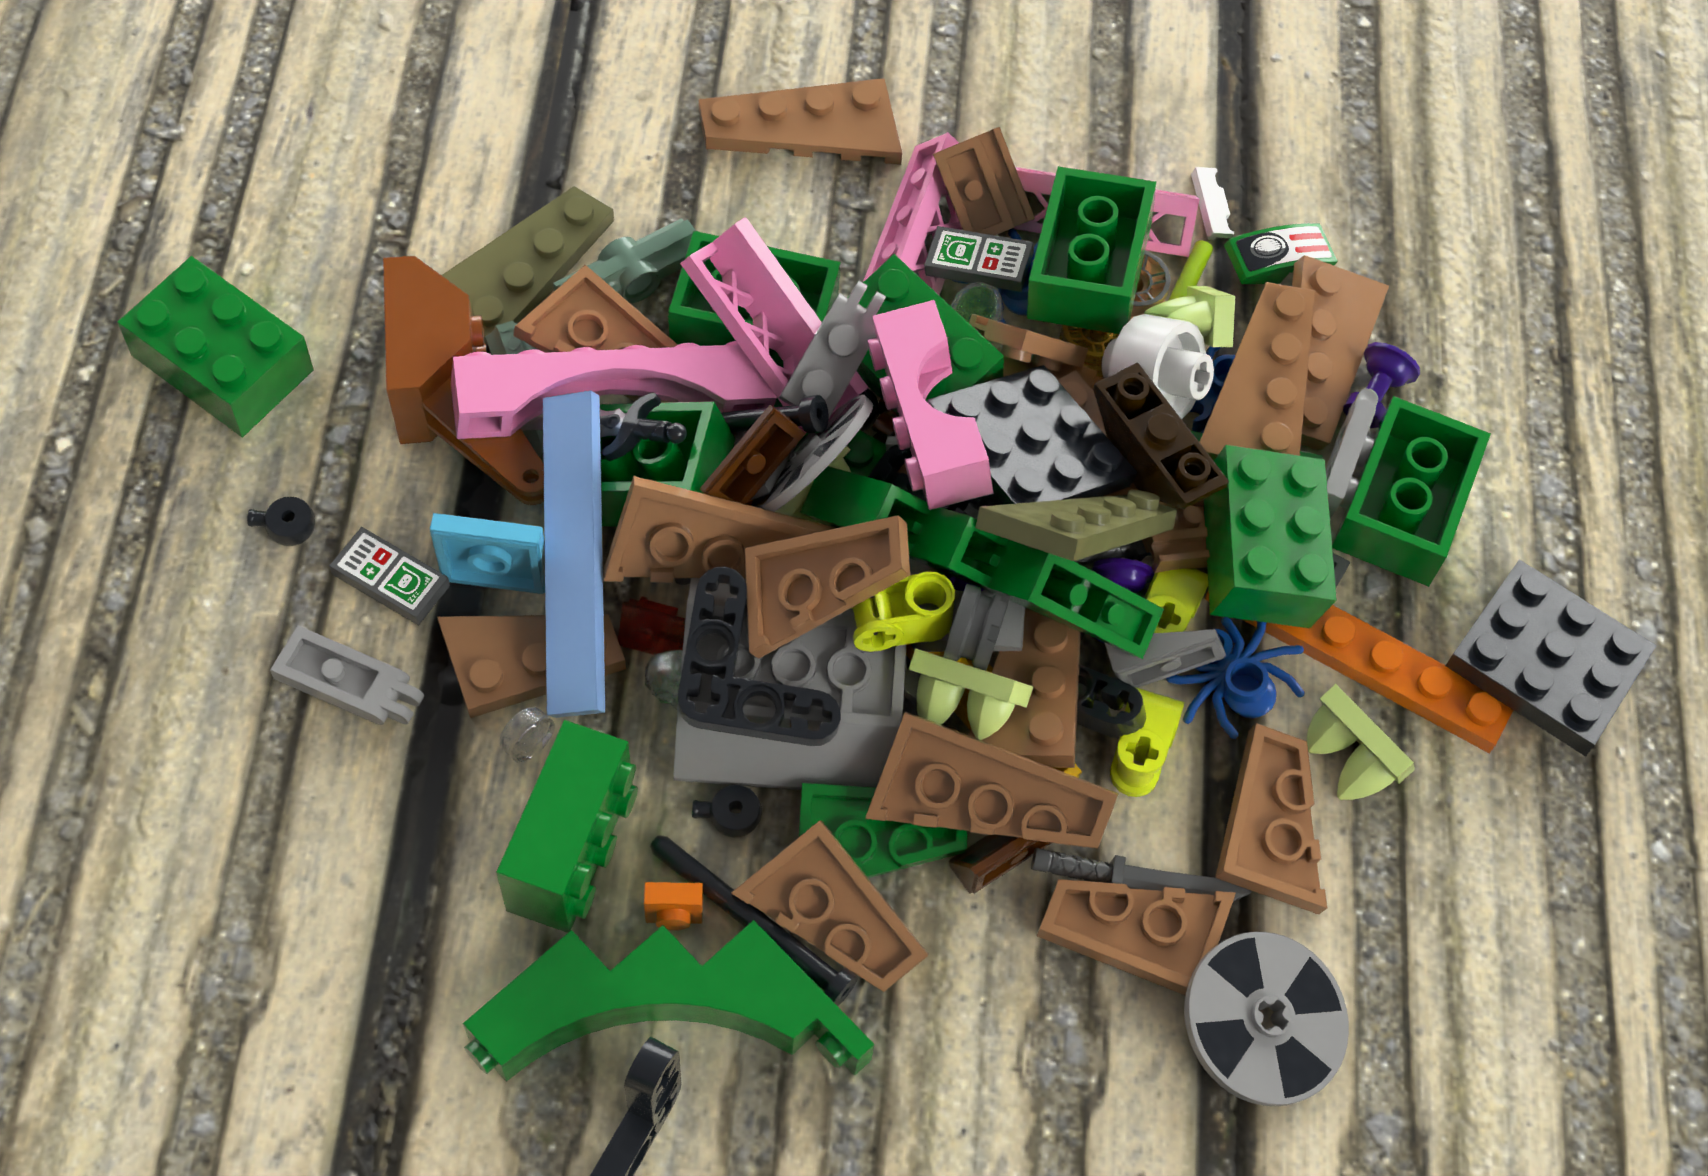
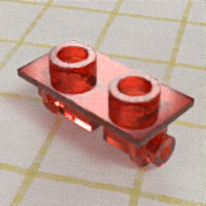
[618,596,686,663]

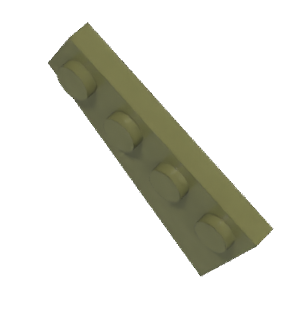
[442,186,614,349]
[976,490,1177,561]

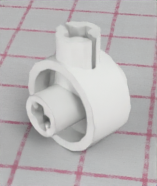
[1102,314,1214,419]

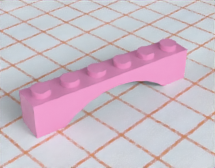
[451,341,777,439]

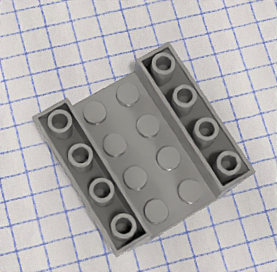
[673,578,907,790]

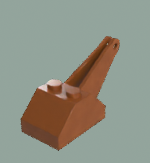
[383,256,544,505]

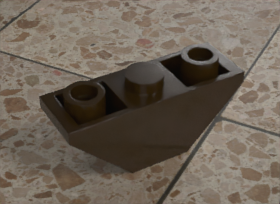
[1093,363,1229,509]

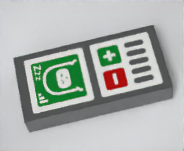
[924,226,1034,292]
[329,526,450,626]

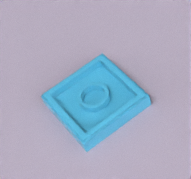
[430,513,545,594]

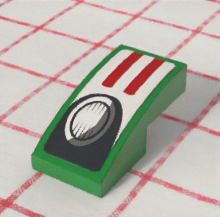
[1224,223,1338,284]

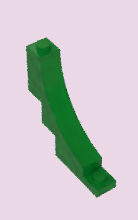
[800,466,1164,659]
[463,920,875,1082]

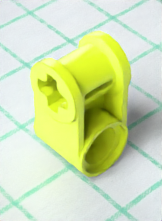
[1145,569,1208,633]
[851,572,955,652]
[1110,687,1185,797]

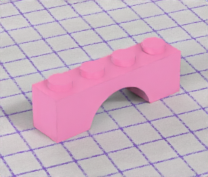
[867,300,993,510]

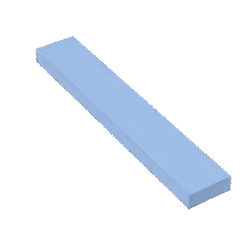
[543,390,605,718]

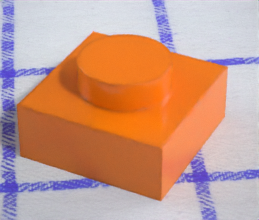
[644,882,703,930]

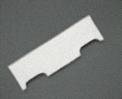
[1191,167,1234,240]

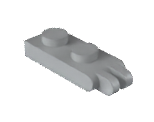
[779,281,886,418]
[1326,388,1378,519]
[270,625,424,725]

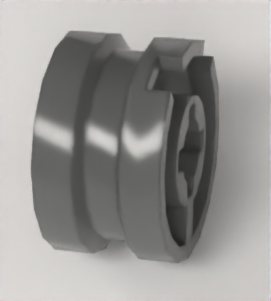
[944,584,1010,671]

